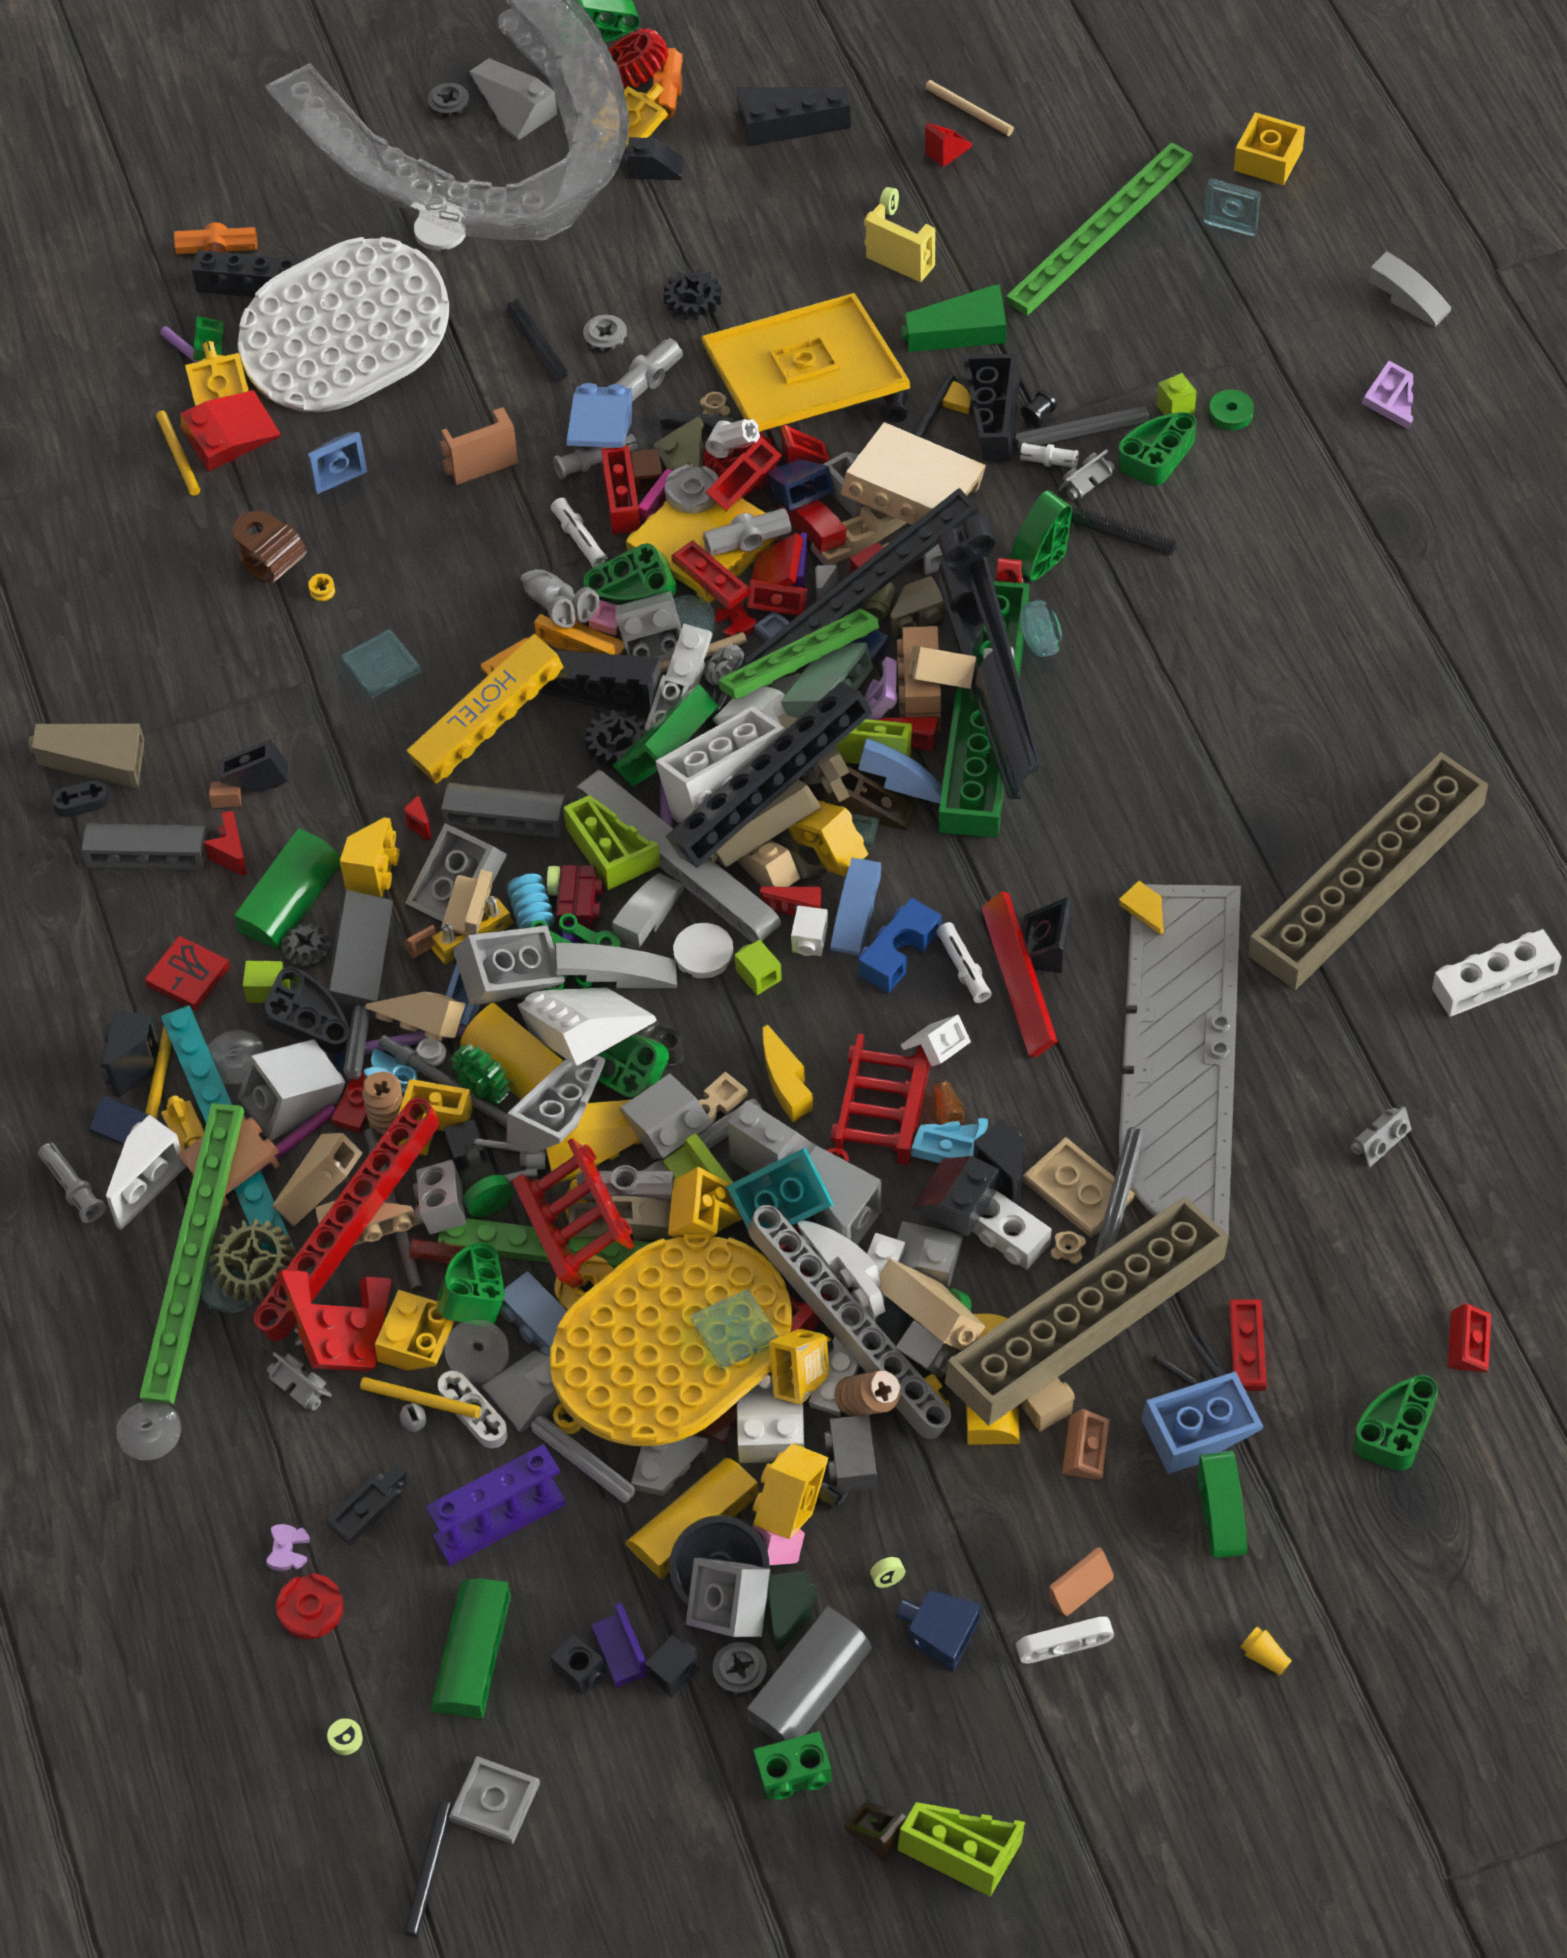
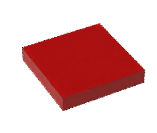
[752,533,803,586]

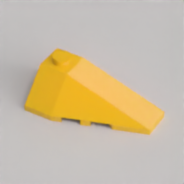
[546,1100,641,1182]

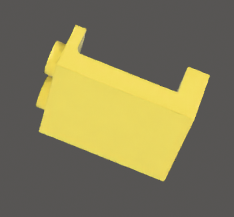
[864,204,935,283]

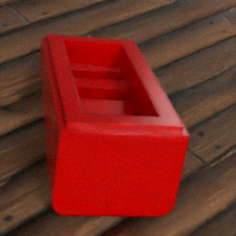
[878,717,939,751]
[760,886,821,917]

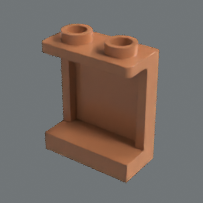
[439,407,519,485]
[178,1115,280,1210]

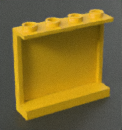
[626,499,778,608]

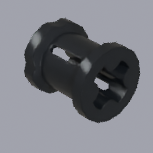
[883,389,908,422]
[1021,390,1057,427]

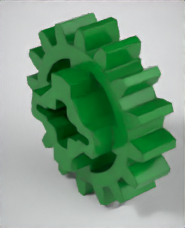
[450,1044,511,1105]

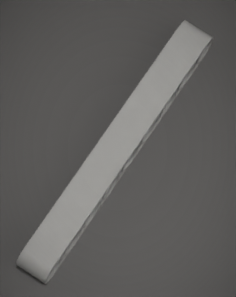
[575,770,781,943]
[748,1205,951,1439]

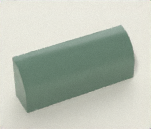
[781,643,873,719]

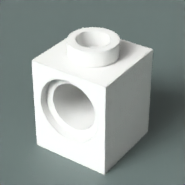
[791,906,828,956]

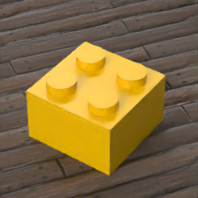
[1234,112,1305,186]
[753,1443,828,1540]

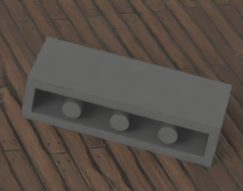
[441,783,568,838]
[81,823,210,869]
[326,890,393,1011]
[747,1606,872,1742]

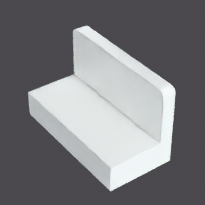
[901,1014,971,1067]

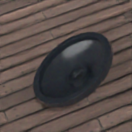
[669,1515,770,1605]

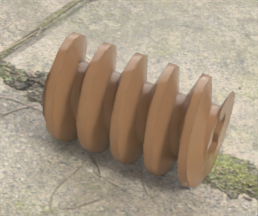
[362,1071,403,1135]
[834,1371,901,1417]

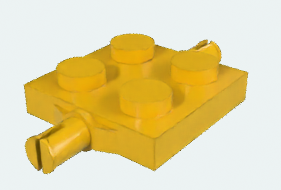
[594,83,668,155]
[185,341,248,406]

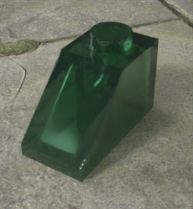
[768,1571,817,1651]

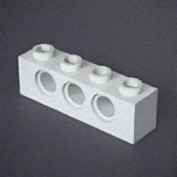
[1432,929,1561,1017]
[972,1191,1051,1270]

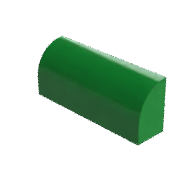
[234,828,340,950]
[430,1578,511,1720]

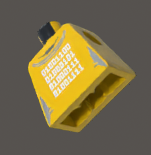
[769,1329,834,1404]

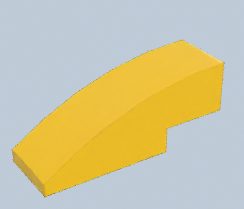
[763,1025,813,1123]

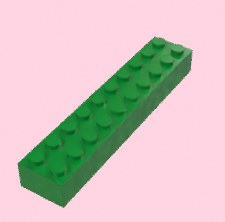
[939,581,1030,838]

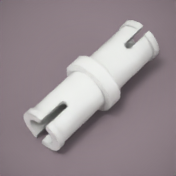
[1020,443,1079,468]

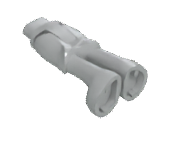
[520,569,600,628]

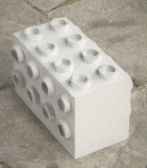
[655,706,799,823]

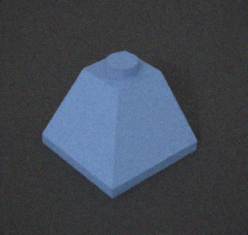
[308,432,367,494]

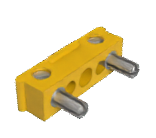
[431,896,514,964]

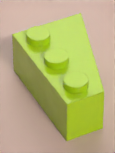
[564,795,660,890]
[897,1802,1025,1897]

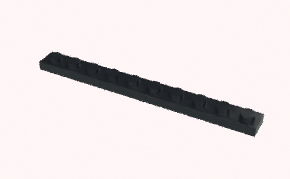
[740,487,978,668]

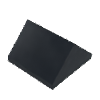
[1021,897,1072,973]

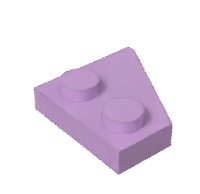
[1361,361,1413,429]
[864,657,898,720]

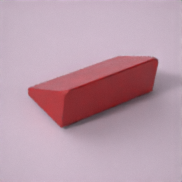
[747,580,807,616]
[1448,1303,1491,1372]

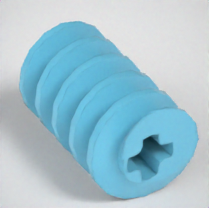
[506,873,555,931]

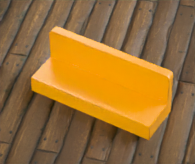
[534,614,626,655]

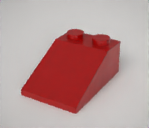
[180,390,281,472]

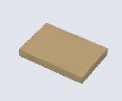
[1022,1137,1135,1238]

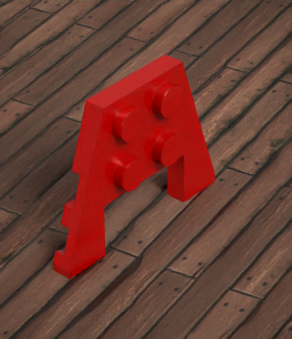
[276,1270,391,1372]

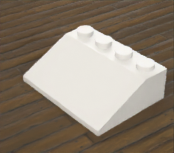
[517,987,656,1066]

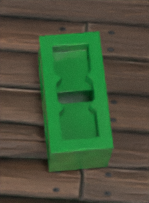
[754,1731,832,1800]

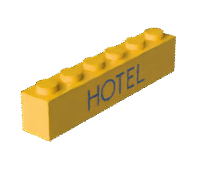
[407,634,564,784]

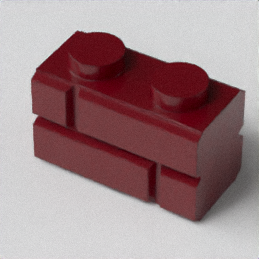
[556,865,603,931]

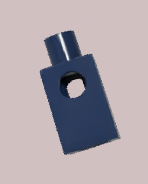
[767,459,834,511]
[896,1591,981,1672]

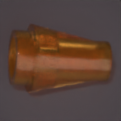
[933,1082,966,1125]

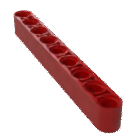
[254,1098,439,1341]

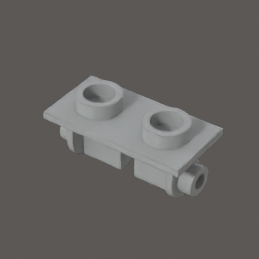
[1058,449,1115,500]
[1351,1106,1412,1167]
[267,1352,332,1410]

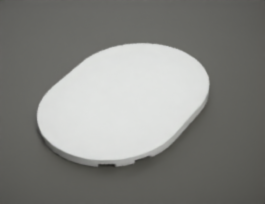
[238,237,449,412]

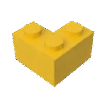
[788,800,868,876]
[398,1079,473,1156]
[668,1167,742,1238]

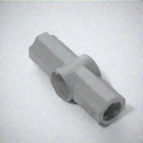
[615,338,683,402]
[703,508,791,556]
[577,1165,674,1200]

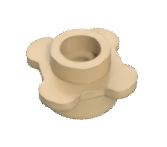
[700,392,730,416]
[1051,1231,1086,1264]

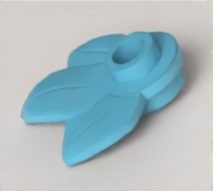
[364,1049,418,1094]

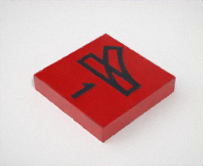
[145,936,230,1011]

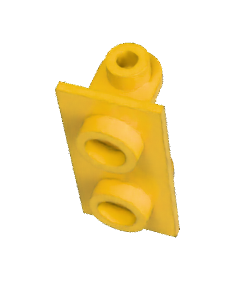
[161,1096,204,1151]

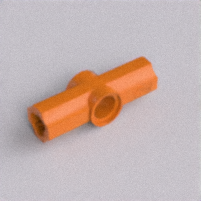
[653,48,683,120]
[174,222,257,254]

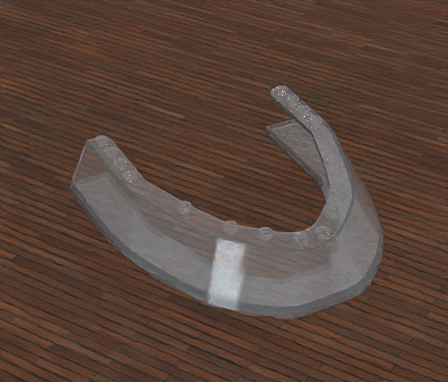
[265,0,629,240]

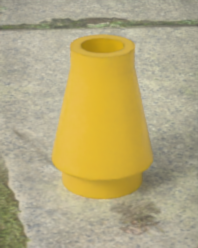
[1240,1627,1292,1676]

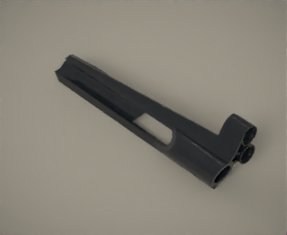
[937,515,1041,799]

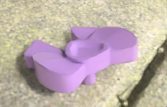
[266,1524,310,1571]

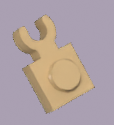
[699,1072,748,1123]

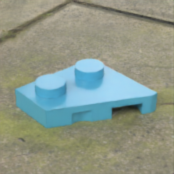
[911,1118,988,1163]

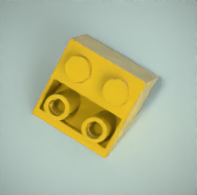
[340,817,400,898]
[375,1290,455,1371]

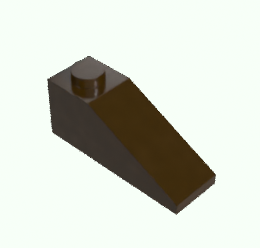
[817,766,916,830]

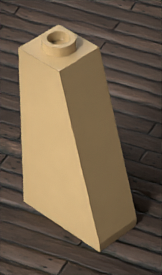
[878,1258,985,1351]

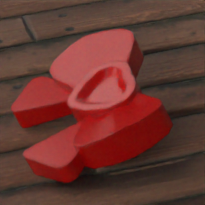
[715,600,757,637]

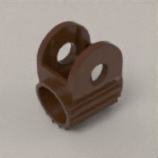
[232,511,307,584]

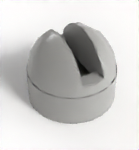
[400,1403,427,1432]

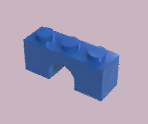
[857,898,941,994]

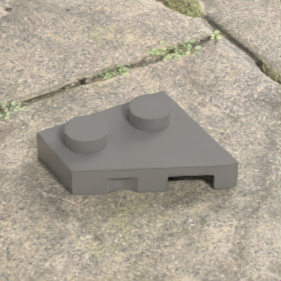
[631,1435,709,1496]

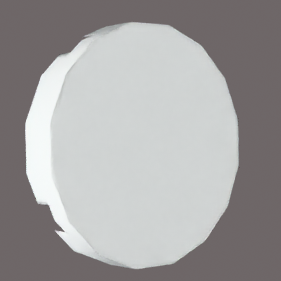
[414,208,467,251]
[673,923,734,979]

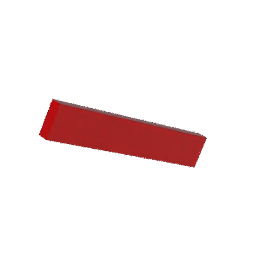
[981,891,1058,1058]

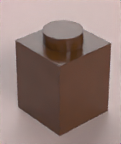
[631,448,662,495]

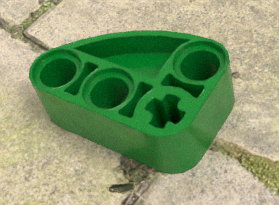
[556,0,640,46]
[1118,412,1196,486]
[1010,491,1072,581]
[583,543,677,605]
[597,1035,669,1097]
[437,1242,505,1325]
[1353,1375,1438,1471]
[1197,1450,1247,1559]

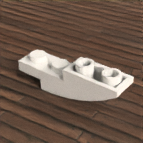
[645,624,713,730]
[797,1220,886,1317]

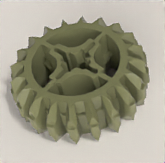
[210,1218,296,1305]

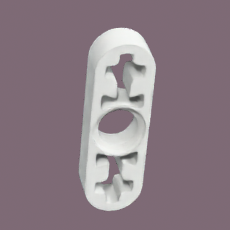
[438,1371,508,1448]
[1016,1617,1114,1663]

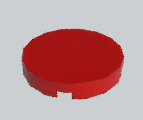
[276,1573,343,1639]

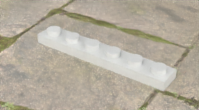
[809,1233,906,1417]

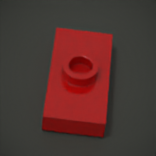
[331,1071,368,1133]

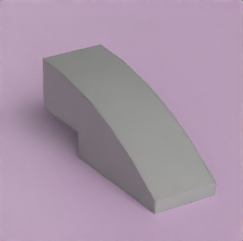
[1369,251,1451,327]
[612,873,685,947]

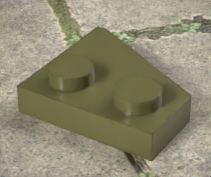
[654,416,704,471]

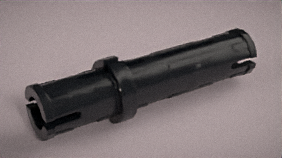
[660,408,744,432]

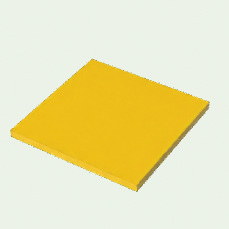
[701,293,910,432]

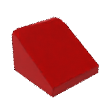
[404,796,432,841]

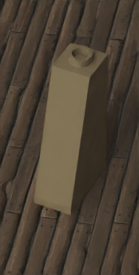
[29,724,144,788]
[708,779,821,867]

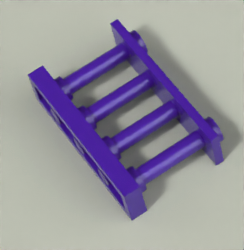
[426,1444,566,1566]

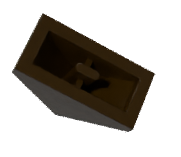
[843,1802,906,1861]

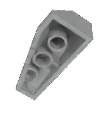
[469,58,557,141]
[506,1055,605,1154]

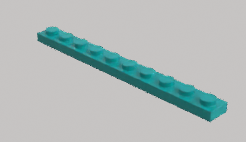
[161,1005,297,1257]

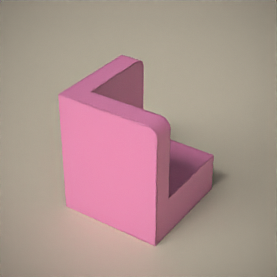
[753,1525,805,1565]

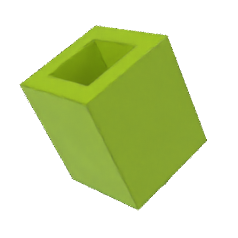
[1157,373,1196,415]
[735,939,782,995]
[243,961,290,1003]

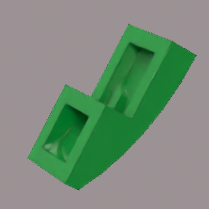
[193,316,223,361]

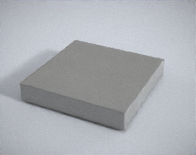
[449,1756,540,1844]

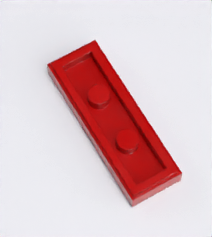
[671,540,750,610]
[1229,1299,1267,1391]

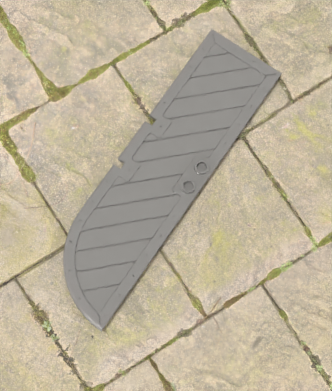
[1119,884,1241,1236]

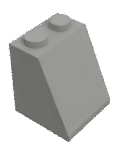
[238,1039,345,1140]
[727,1100,817,1173]
[809,1146,882,1246]

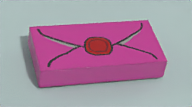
[638,469,672,526]

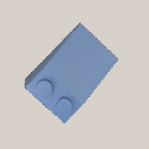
[567,383,632,448]
[1141,1371,1263,1474]

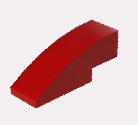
[705,437,782,512]
[778,499,847,553]

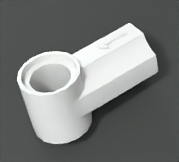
[705,419,760,458]

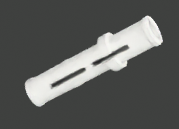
[551,498,608,568]
[936,922,992,1003]

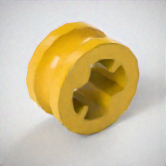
[308,573,335,601]
[553,1403,582,1435]

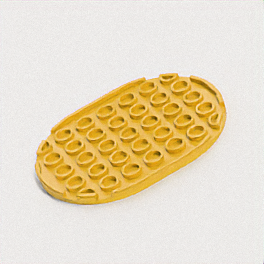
[550,1233,792,1446]

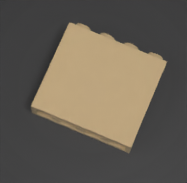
[841,422,986,525]

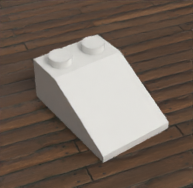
[106,1114,186,1230]
[737,1385,804,1463]

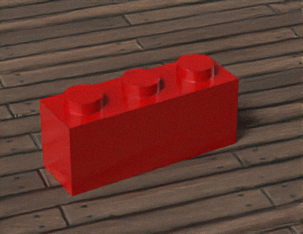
[601,446,640,535]

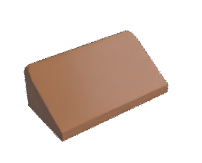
[1062,1409,1110,1480]
[1049,1547,1114,1617]

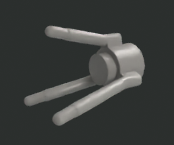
[474,1139,546,1181]

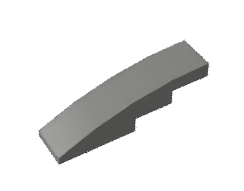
[555,943,677,988]

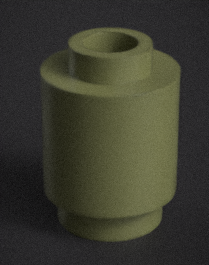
[861,582,895,621]

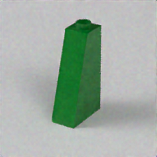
[900,284,1006,352]
[613,684,718,787]

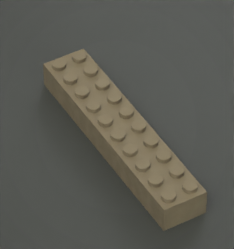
[1248,752,1488,990]
[945,1196,1229,1426]

